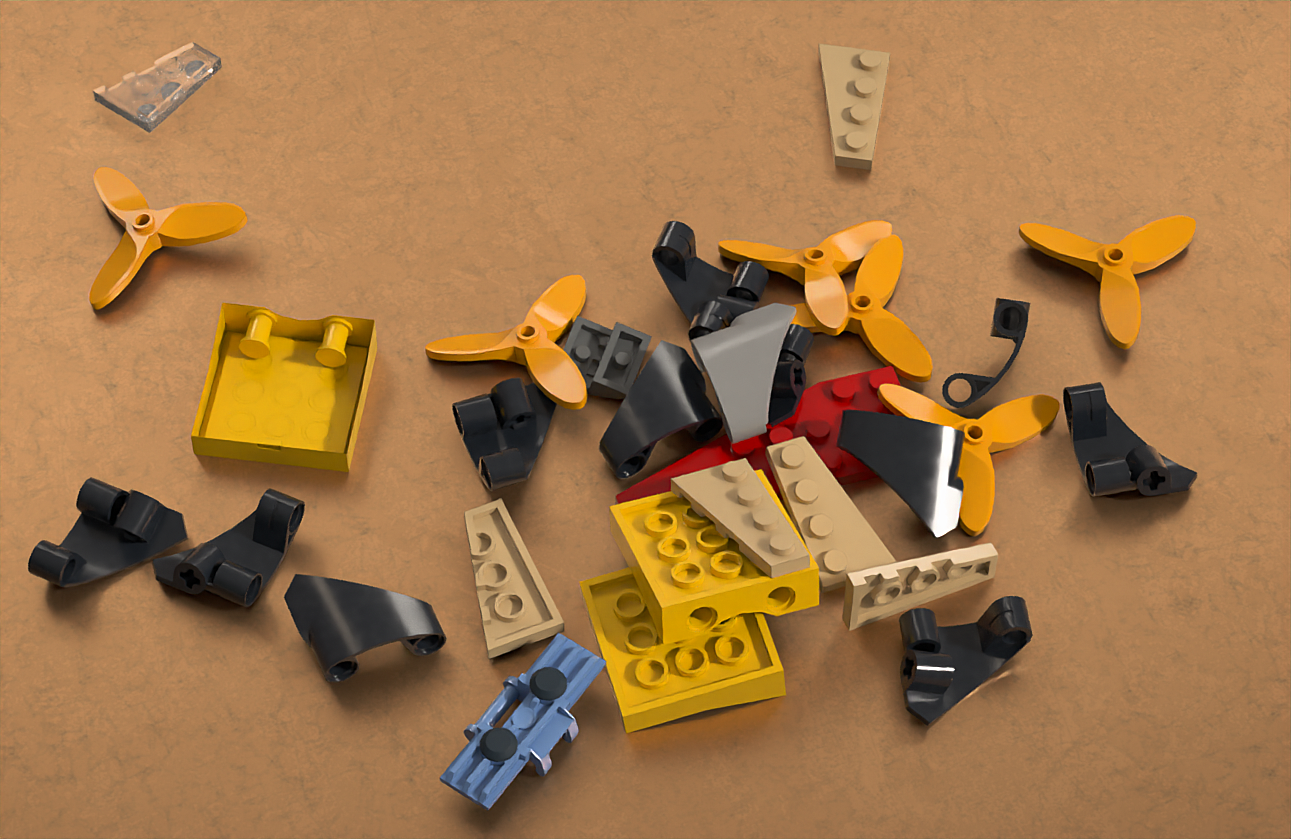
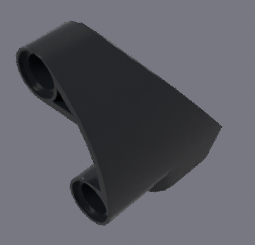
[652,221,769,324]
[688,301,814,427]
[599,340,723,479]
[452,378,557,491]
[28,477,188,588]
[152,488,305,607]

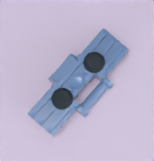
[440,633,606,810]

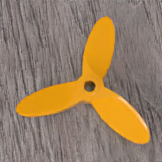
[89,167,248,310]
[1019,215,1196,349]
[718,220,892,336]
[789,234,933,383]
[425,275,587,410]
[877,384,1060,536]

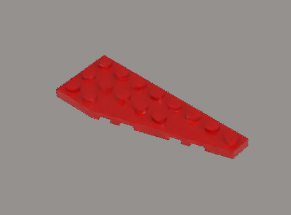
[615,366,901,505]

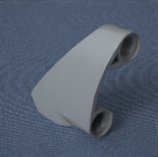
[691,303,797,444]

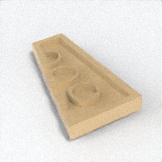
[818,43,890,170]
[765,436,897,593]
[671,458,810,578]
[464,499,564,659]
[842,542,998,631]

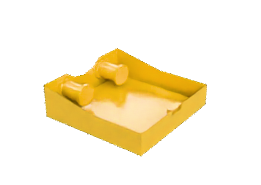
[191,303,377,472]
[609,469,819,645]
[579,567,786,733]

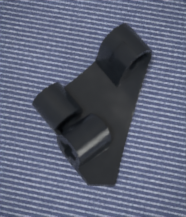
[942,298,1030,408]
[1063,382,1197,497]
[836,409,965,538]
[284,574,447,682]
[899,596,1033,726]

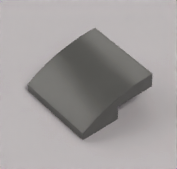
[563,316,652,399]

